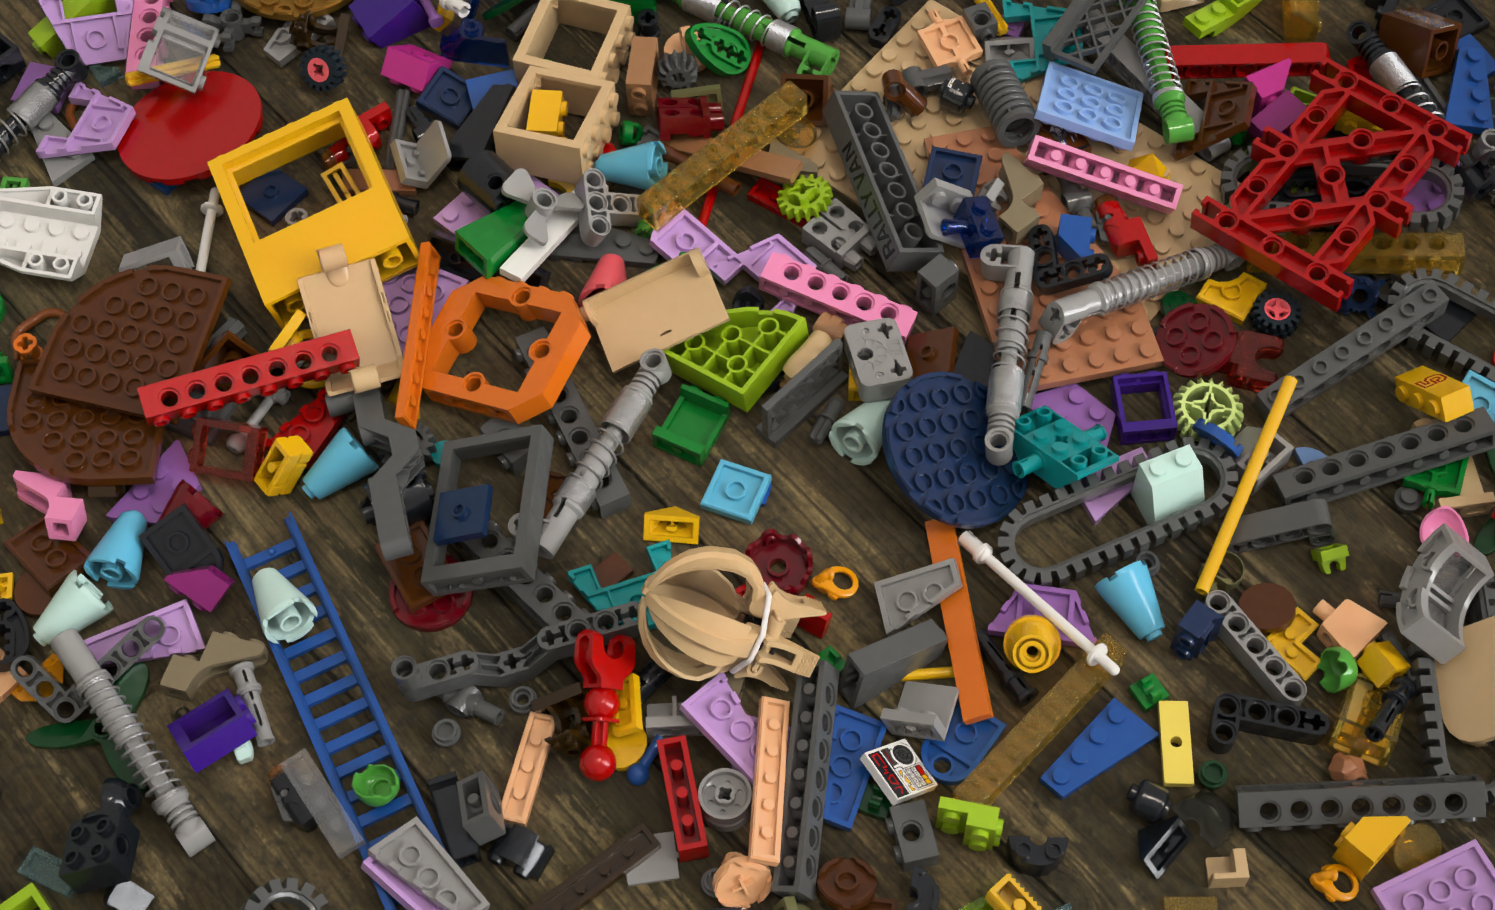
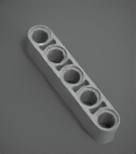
[1204,590,1307,707]

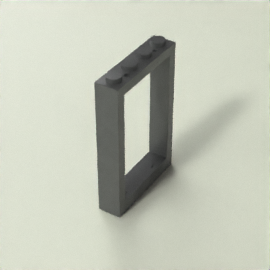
[420,424,554,597]

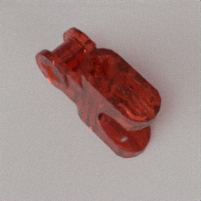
[1215,330,1285,392]

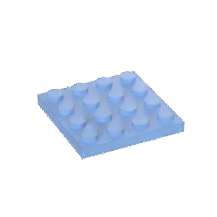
[1034,61,1144,151]

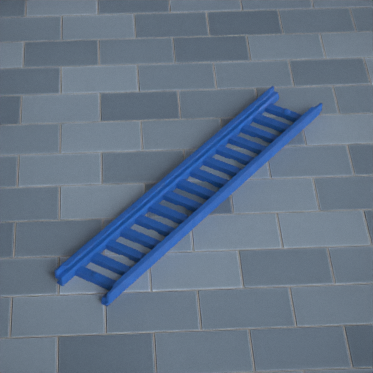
[224,512,446,910]

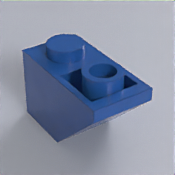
[1056,214,1096,274]

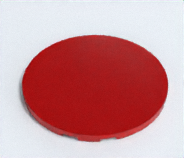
[118,71,264,185]

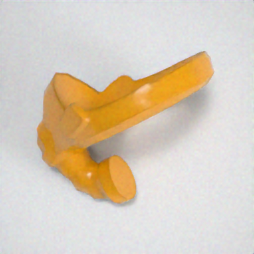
[811,566,859,601]
[1309,864,1359,902]

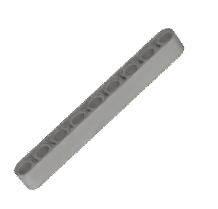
[1081,9,1231,162]

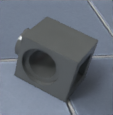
[962,2,998,44]

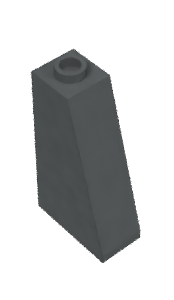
[838,619,948,709]

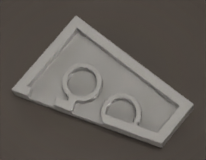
[263,14,335,68]
[32,112,95,187]
[874,558,963,637]

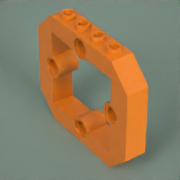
[422,276,591,424]

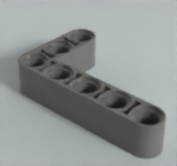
[10,615,166,723]

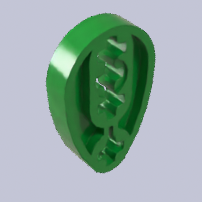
[685,23,751,77]

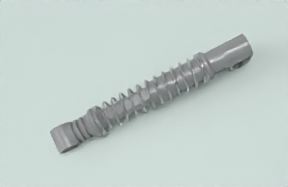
[1038,243,1245,345]
[50,628,216,858]

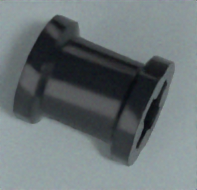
[637,9,660,38]

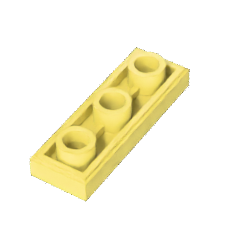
[1157,701,1194,787]

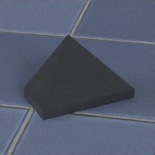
[1138,815,1193,880]

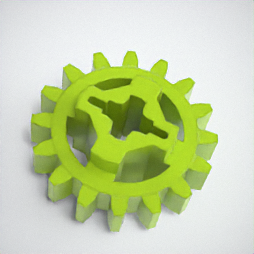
[777,174,833,222]

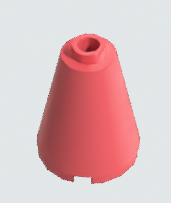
[578,254,627,307]

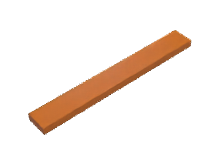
[395,241,441,430]
[925,519,994,725]

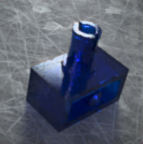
[940,196,1004,258]

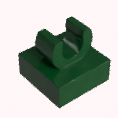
[858,783,892,822]

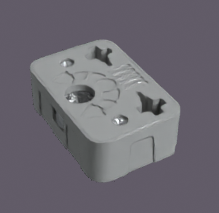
[844,318,913,403]

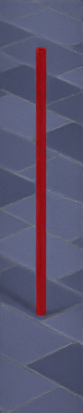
[698,17,774,227]

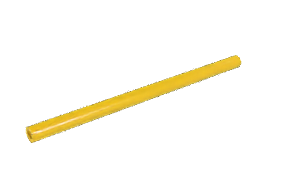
[1194,375,1298,596]

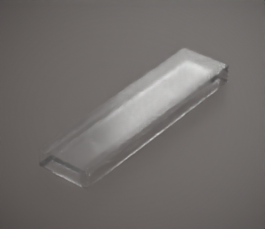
[280,748,365,860]

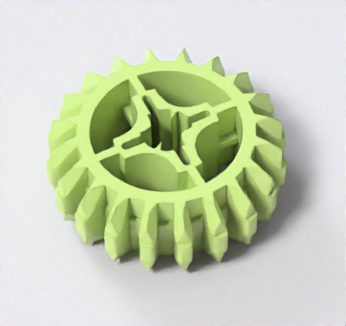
[1172,378,1244,448]

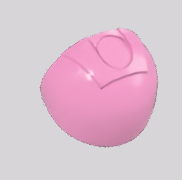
[1419,506,1469,554]

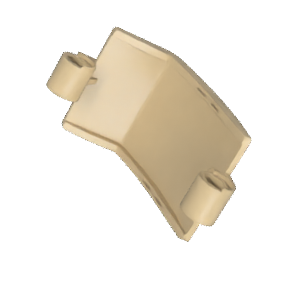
[298,243,403,397]

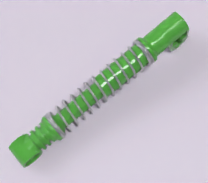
[1116,0,1195,144]

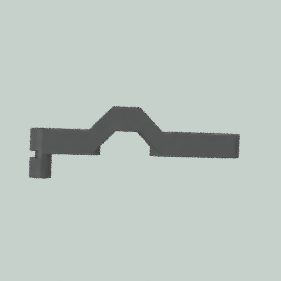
[325,387,425,562]
[391,602,648,702]

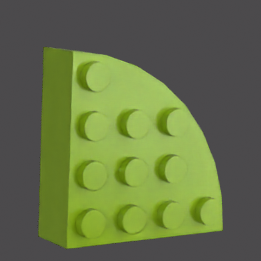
[663,307,809,413]

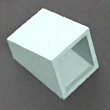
[1131,444,1205,536]

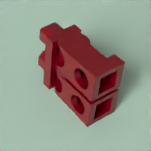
[656,96,724,141]

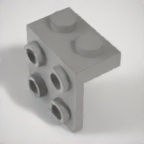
[390,120,452,189]

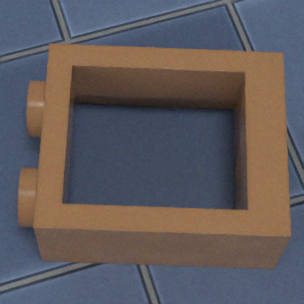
[625,36,659,116]

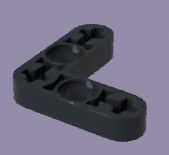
[1029,224,1113,295]

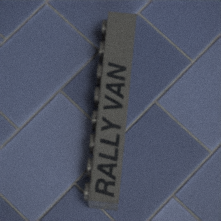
[822,90,945,272]

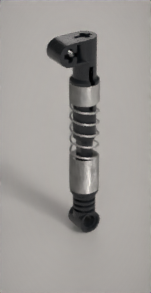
[1346,20,1495,201]
[0,49,88,157]

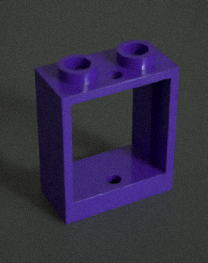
[1110,371,1178,445]
[167,688,257,773]

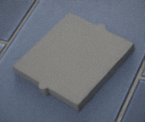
[626,831,680,887]

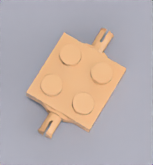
[917,9,983,77]

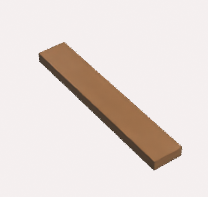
[663,134,803,185]

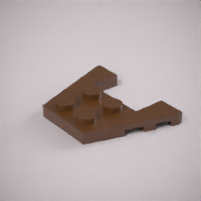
[1171,78,1257,161]

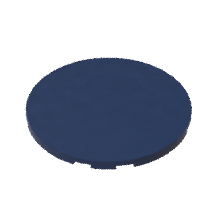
[882,371,1028,529]

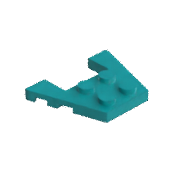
[1002,0,1084,83]
[567,540,671,630]

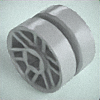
[698,768,752,832]

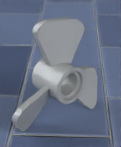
[501,168,584,246]

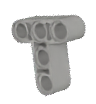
[575,168,656,247]

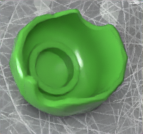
[1317,646,1358,693]
[351,764,400,807]

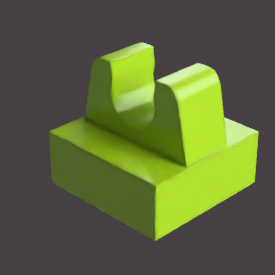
[1310,543,1349,574]

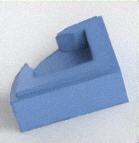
[1293,447,1327,466]

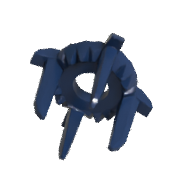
[1336,272,1386,320]

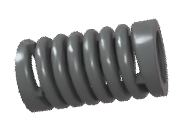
[970,59,1041,147]

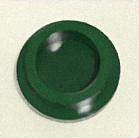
[1197,760,1228,789]

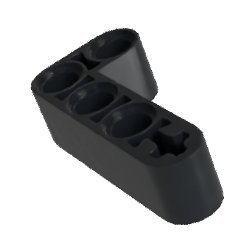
[799,0,841,42]
[1207,693,1330,754]

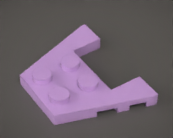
[38,0,133,66]
[35,82,136,159]
[708,233,817,313]

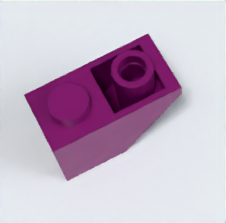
[164,565,235,612]

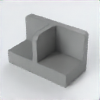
[646,696,704,738]

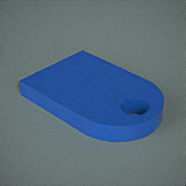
[921,697,1007,785]

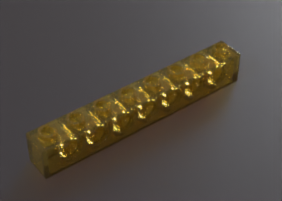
[636,80,808,231]
[1246,232,1466,274]
[952,632,1128,806]

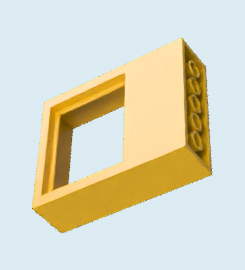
[207,98,419,330]

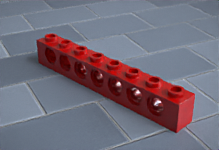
[137,329,360,427]

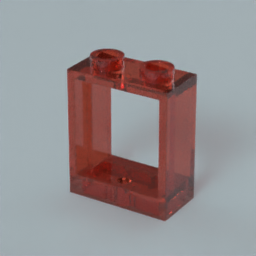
[188,416,268,482]

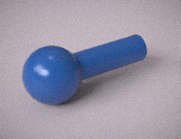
[626,734,664,786]

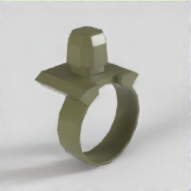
[1197,551,1245,599]

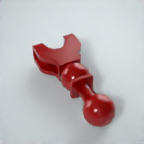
[574,629,636,782]

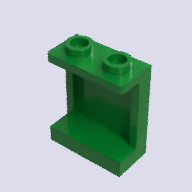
[652,384,731,467]

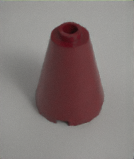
[157,479,224,530]

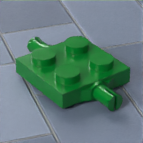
[1402,457,1469,508]

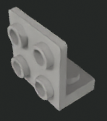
[914,178,974,249]
[880,681,959,741]

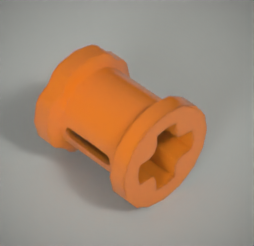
[13,333,43,360]

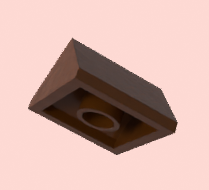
[779,73,834,126]
[198,330,261,391]

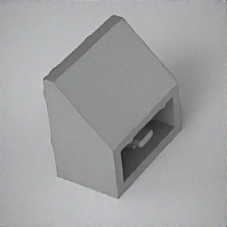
[1223,426,1294,496]

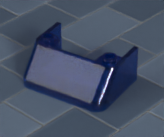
[439,0,510,68]

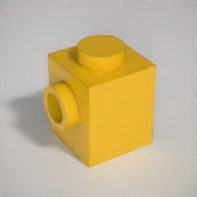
[1356,641,1411,688]

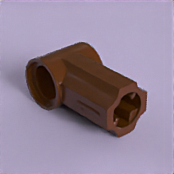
[881,69,928,117]

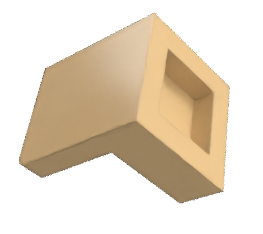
[1205,848,1250,888]

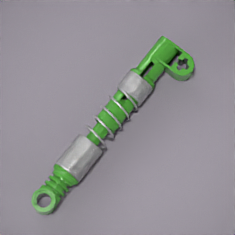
[670,0,840,76]

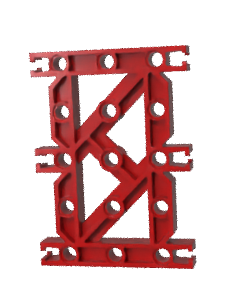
[1190,57,1472,312]

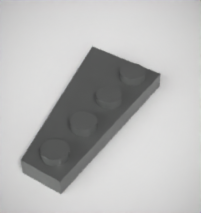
[550,224,661,269]

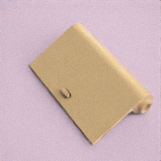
[580,247,730,373]

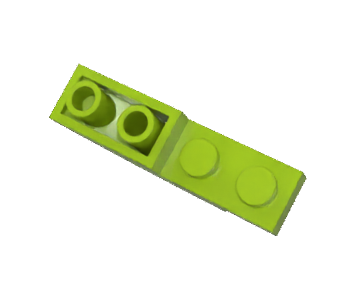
[1182,0,1262,39]

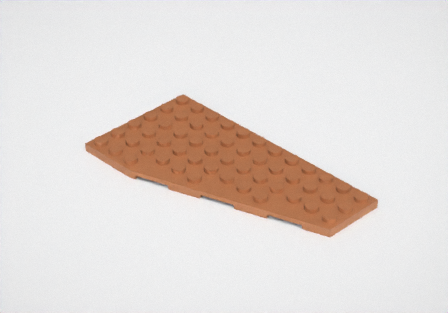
[923,126,1164,393]

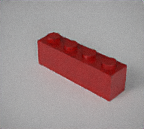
[656,735,709,863]

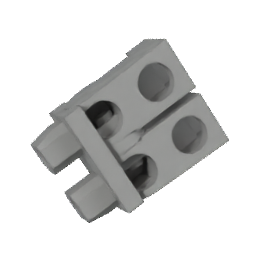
[801,198,878,272]

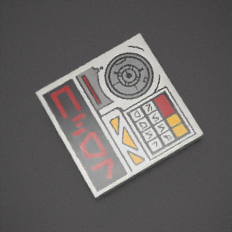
[860,739,938,806]

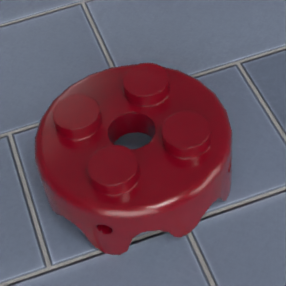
[745,529,813,595]

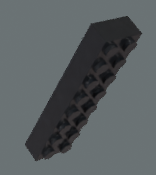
[427,230,551,288]

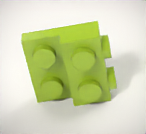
[935,796,1004,851]

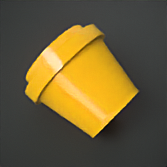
[1003,615,1061,673]

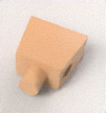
[1312,599,1387,661]

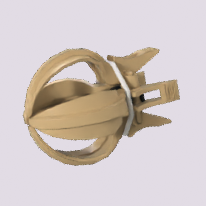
[637,546,827,692]

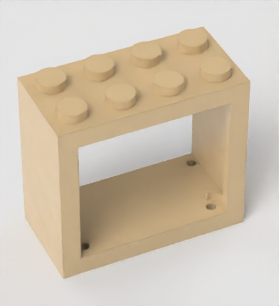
[512,0,636,85]
[493,65,620,185]

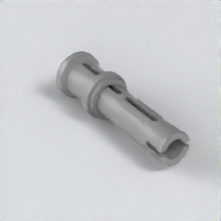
[229,661,275,747]

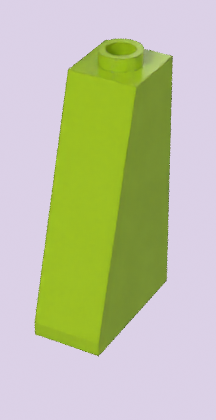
[28,0,117,58]

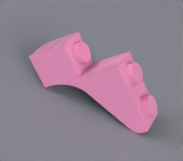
[13,470,87,541]

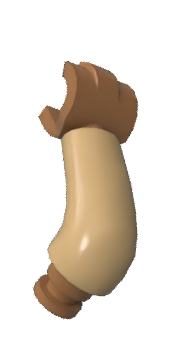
[779,311,848,388]

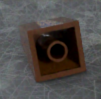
[1378,7,1463,79]

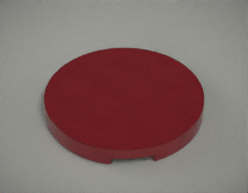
[1155,302,1236,378]
[389,554,473,632]

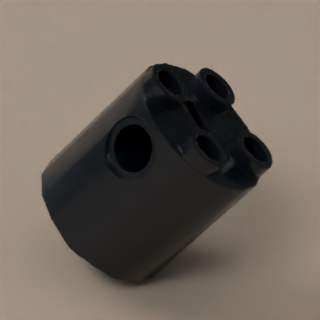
[457,150,517,215]
[360,468,435,526]

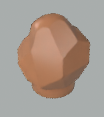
[1328,752,1369,781]

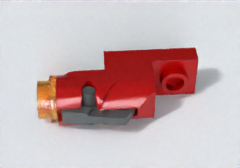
[320,101,392,172]
[1094,194,1158,270]

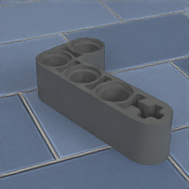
[1218,499,1336,554]

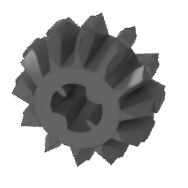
[656,49,699,91]

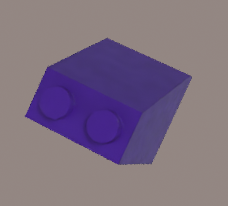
[349,0,431,49]

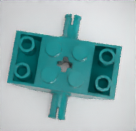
[1012,405,1119,489]

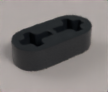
[868,6,901,48]

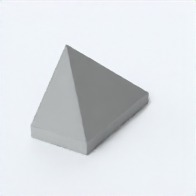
[984,37,1035,62]

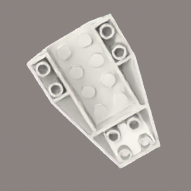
[0,186,103,282]

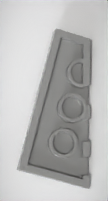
[368,816,490,910]

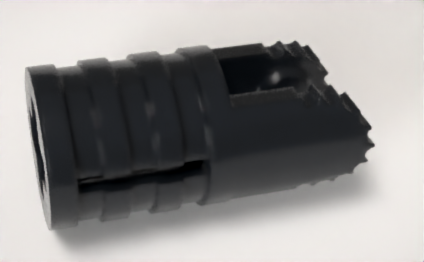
[636,660,673,704]

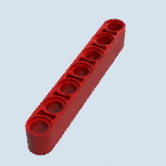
[1165,42,1331,79]

